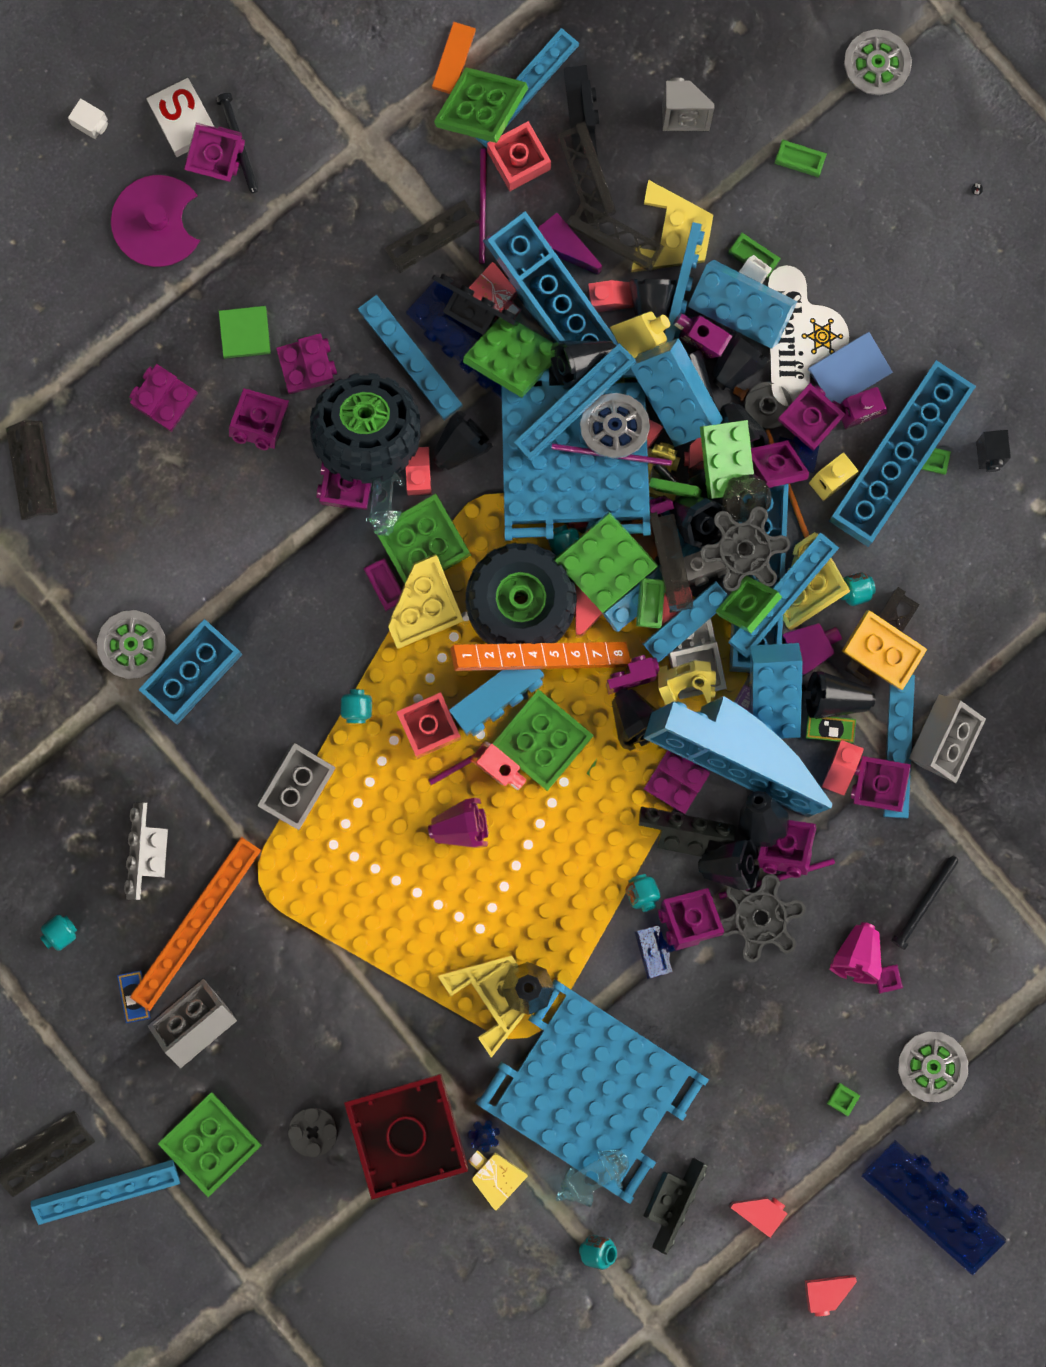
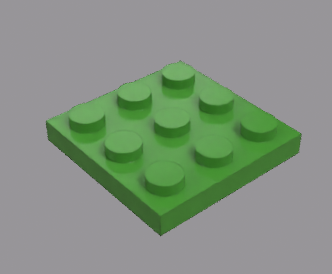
[434,67,528,143]
[463,318,555,398]
[374,494,471,583]
[555,512,658,613]
[493,689,594,791]
[158,1092,262,1197]

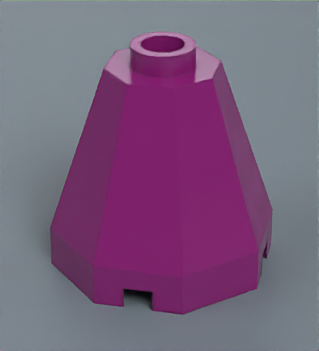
[428,798,489,848]

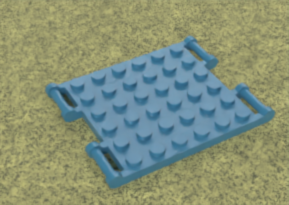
[502,368,651,541]
[475,979,709,1204]

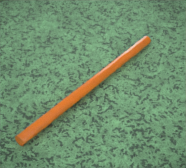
[766,430,809,539]

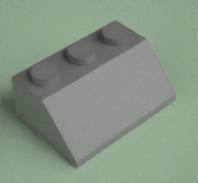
[662,78,714,131]
[909,694,986,783]
[255,743,336,830]
[148,979,237,1068]

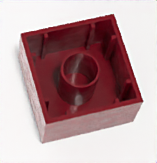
[344,1073,469,1200]

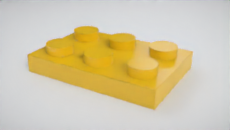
[842,610,927,690]

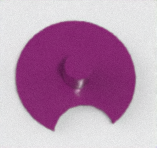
[111,175,201,267]

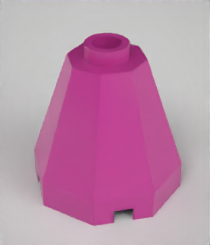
[829,922,882,984]

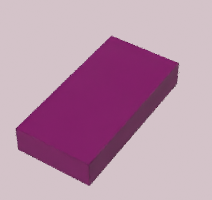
[363,558,402,611]

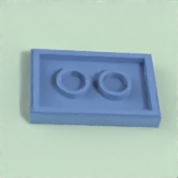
[808,332,893,404]

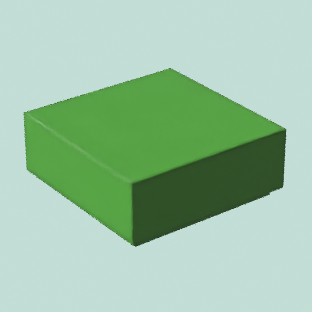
[826,1083,860,1116]

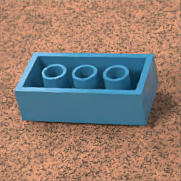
[688,260,798,349]
[631,338,723,447]
[139,619,243,725]
[749,643,803,739]
[449,669,544,736]

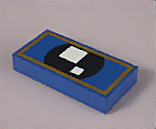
[117,971,151,1023]

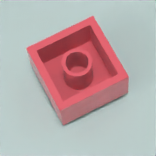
[487,121,551,191]
[397,692,461,759]

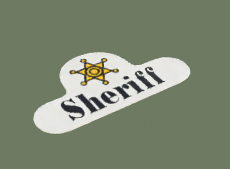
[768,265,849,407]

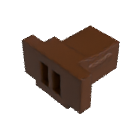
[733,387,749,403]

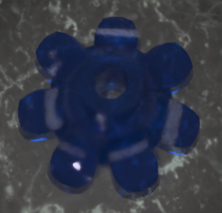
[468,1120,500,1153]

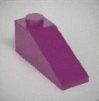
[538,213,602,275]

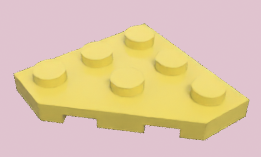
[783,532,850,630]
[387,554,464,649]

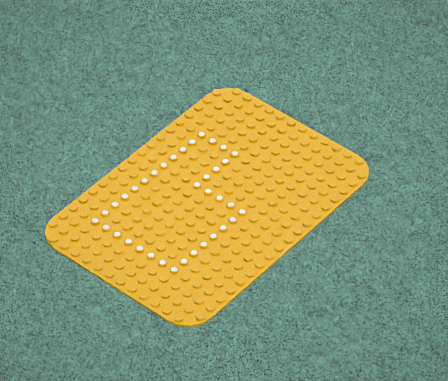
[258,493,748,1039]

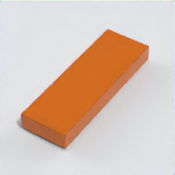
[432,22,476,94]

